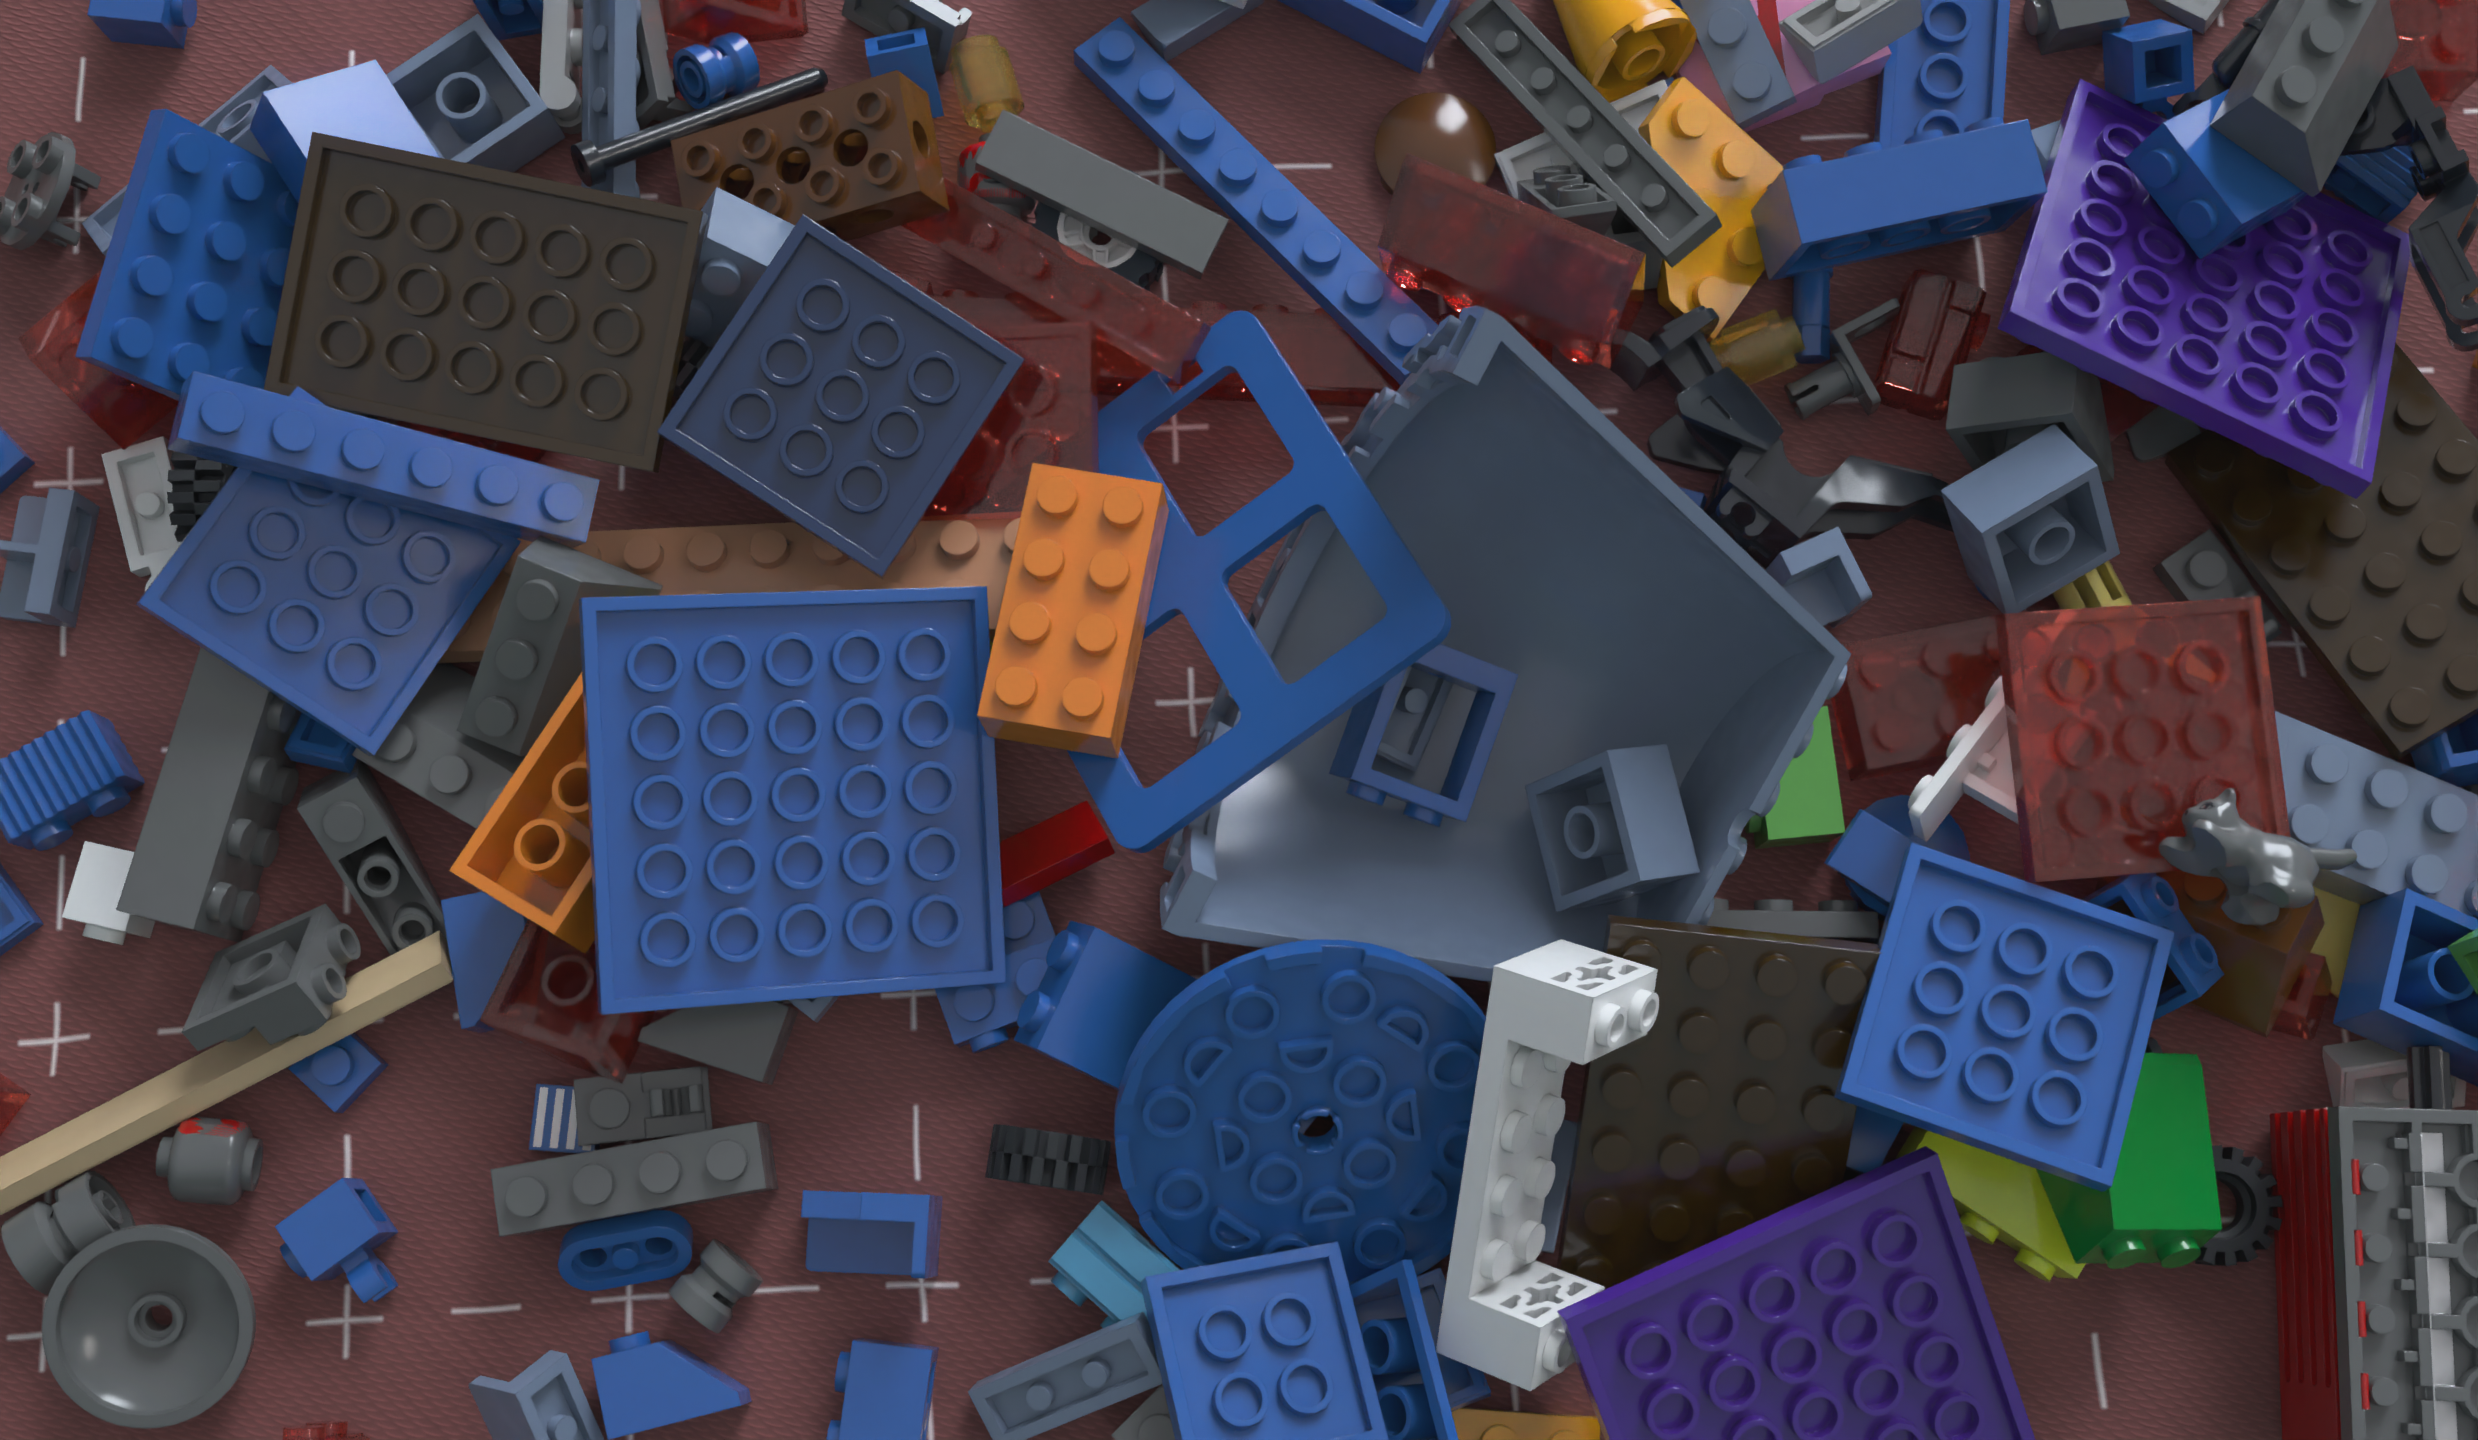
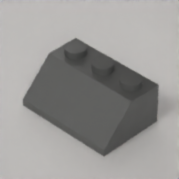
[2210,0,2399,197]
[457,535,663,756]
[352,663,525,829]

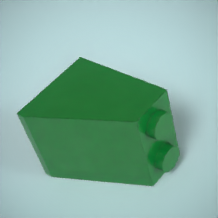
[2036,1053,2222,1269]

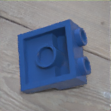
[934,891,1056,1053]

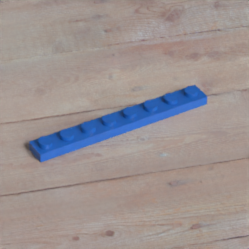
[1073,17,1438,385]

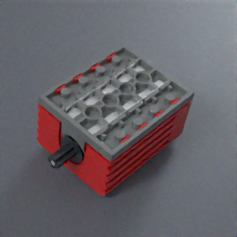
[2270,1046,2478,1440]

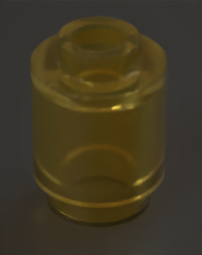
[949,35,1024,133]
[1708,308,1806,386]

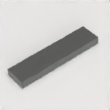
[975,109,1229,280]

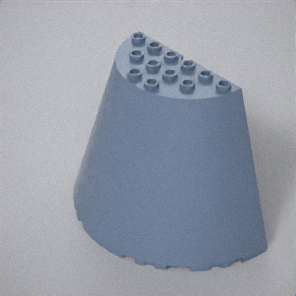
[1160,306,1851,982]

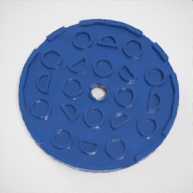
[1114,939,1486,1285]

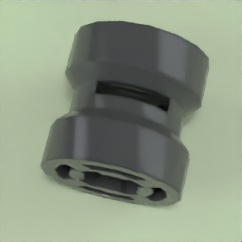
[669,1239,763,1333]

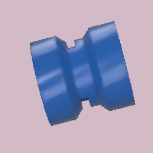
[673,32,760,109]

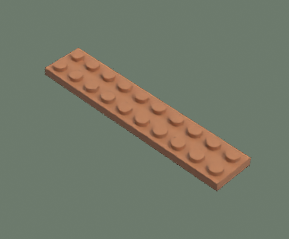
[438,512,1022,663]

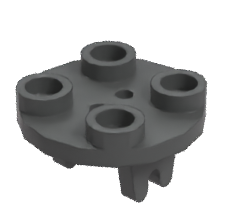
[0,132,101,251]

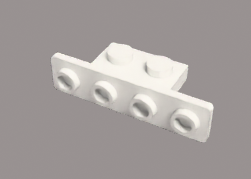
[1908,609,2097,841]

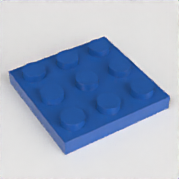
[1140,1241,1389,1440]

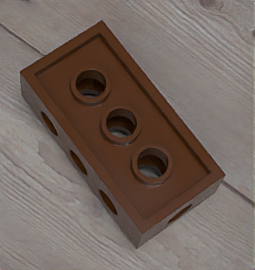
[671,70,949,242]

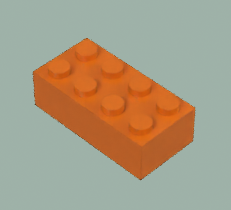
[977,463,1169,759]
[449,673,595,954]

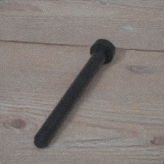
[571,67,828,187]

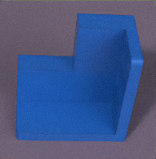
[801,1190,943,1279]

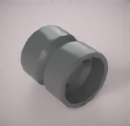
[1,1171,136,1295]

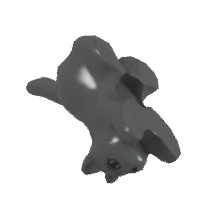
[2159,788,2357,926]

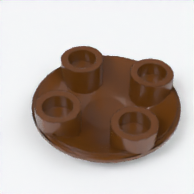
[1375,92,1496,206]

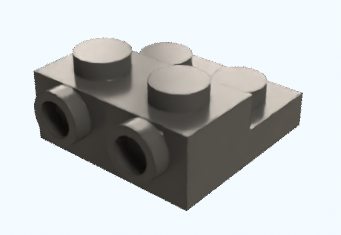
[182,903,361,1051]

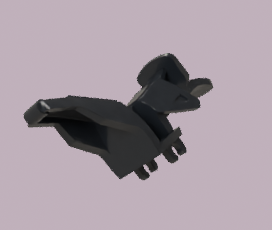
[1552,305,1954,569]

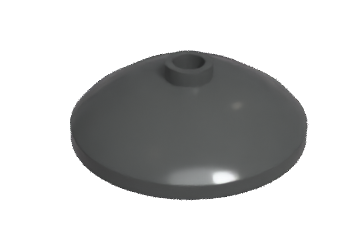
[42,1224,256,1429]

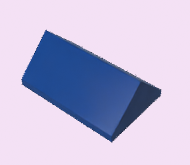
[1349,1260,1459,1440]

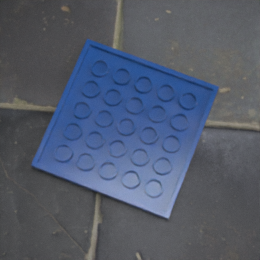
[579,586,1006,1015]

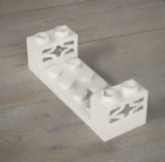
[1436,939,1659,1391]

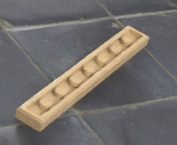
[0,930,453,1215]

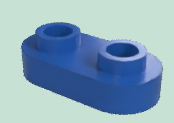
[558,1210,693,1291]

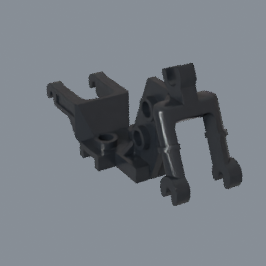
[2172,0,2478,352]

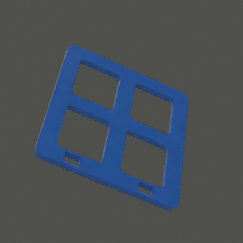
[962,311,1451,853]

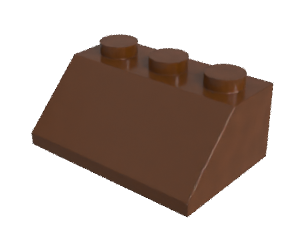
[2095,823,2325,1038]

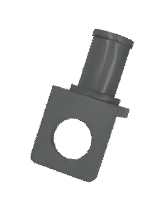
[1784,298,1901,420]

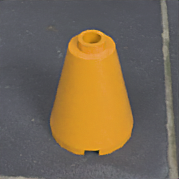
[1553,0,1697,103]

